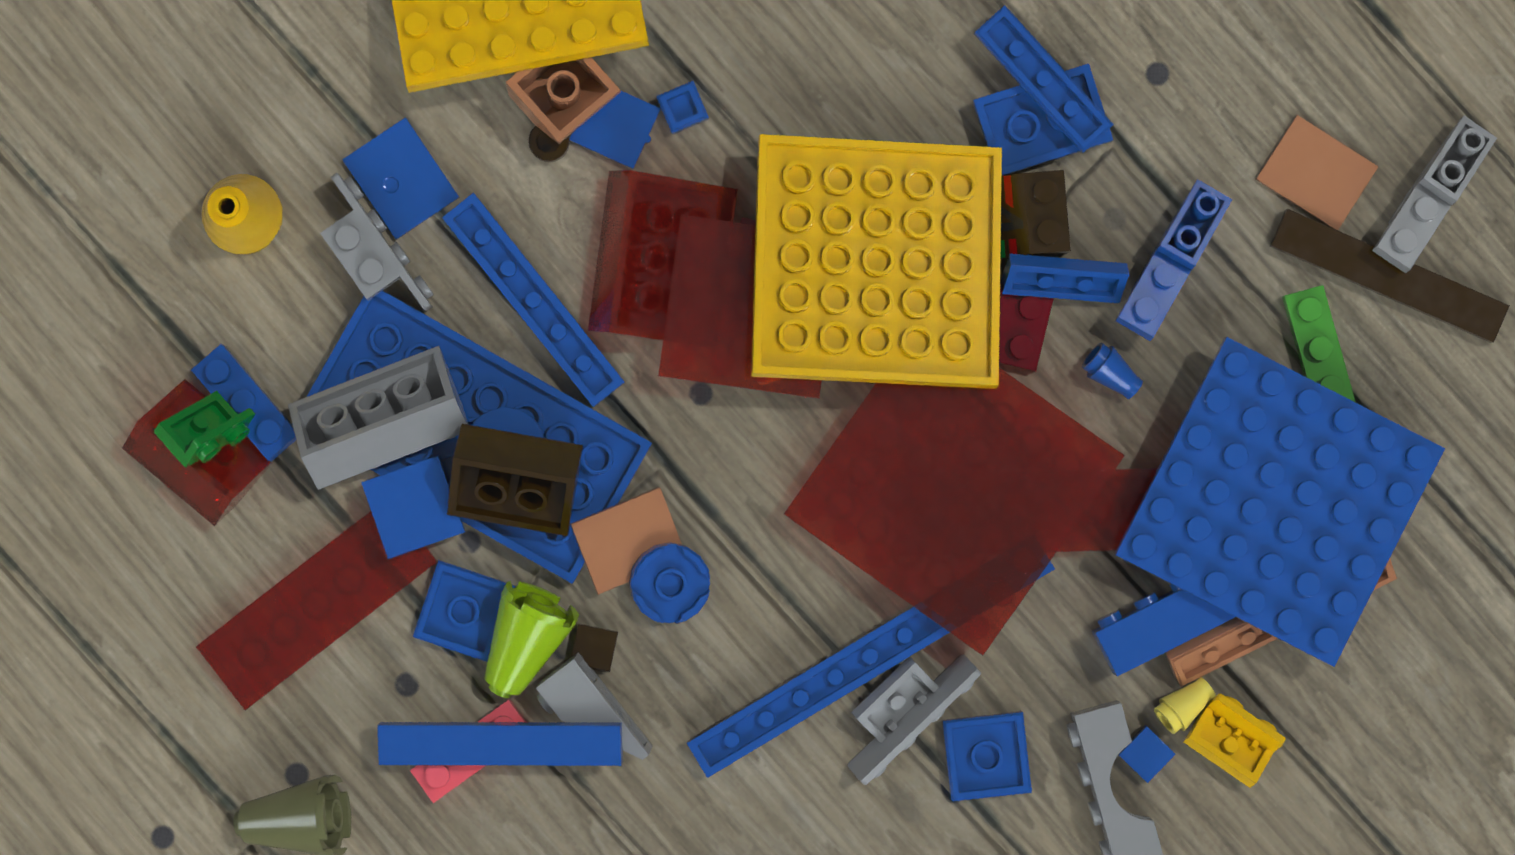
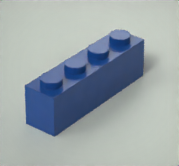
[1092,584,1235,676]

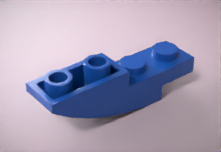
[1115,179,1233,341]

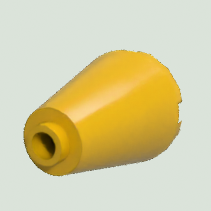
[202,174,283,254]

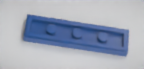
[974,5,1114,154]

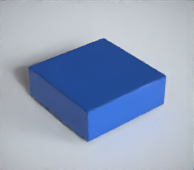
[656,81,709,134]
[1118,725,1176,783]

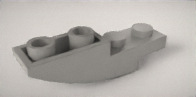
[1372,115,1497,273]

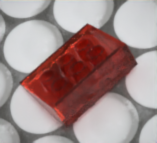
[588,170,738,348]

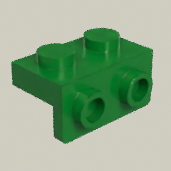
[154,391,255,468]

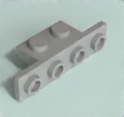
[320,173,434,312]
[848,655,981,785]

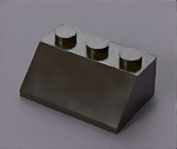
[447,424,583,536]

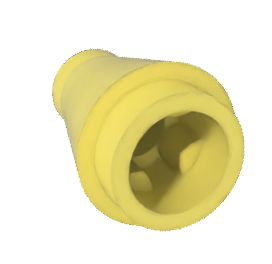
[1154,677,1216,734]

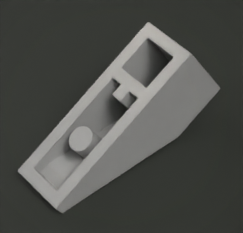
[536,653,653,760]

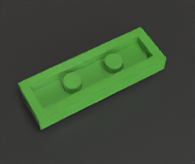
[1282,285,1356,402]

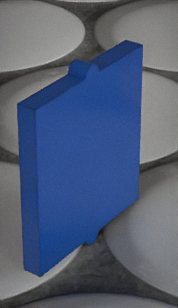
[569,91,661,169]

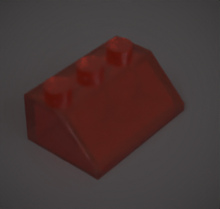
[122,379,276,526]

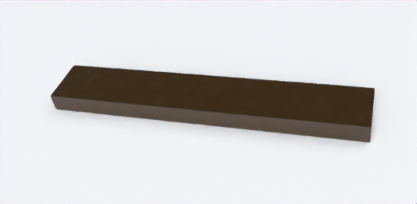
[1270,209,1510,343]

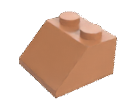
[505,57,621,144]

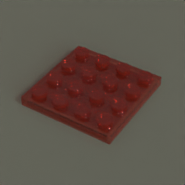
[658,215,822,399]

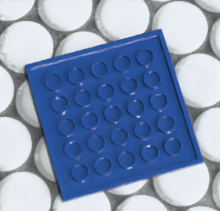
[1114,337,1445,667]

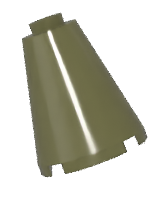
[233,775,351,855]

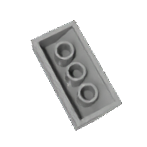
[288,346,468,490]

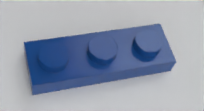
[1000,254,1129,303]
[191,344,296,462]

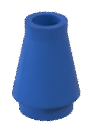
[1082,343,1143,399]

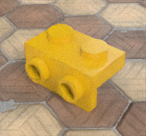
[1184,694,1286,788]

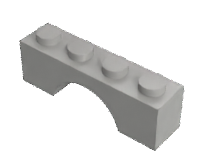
[1066,700,1163,855]

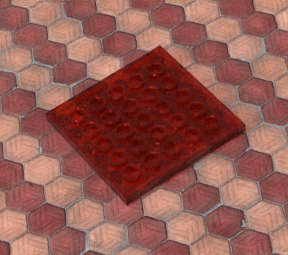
[784,368,1125,656]

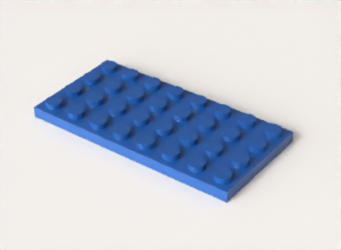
[291,291,652,584]

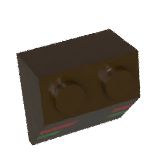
[1000,170,1071,259]

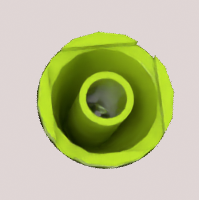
[484,581,579,698]

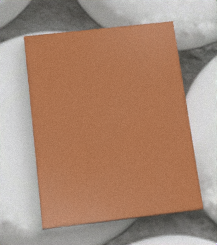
[1256,115,1378,230]
[570,487,682,595]

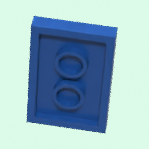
[973,63,1113,176]

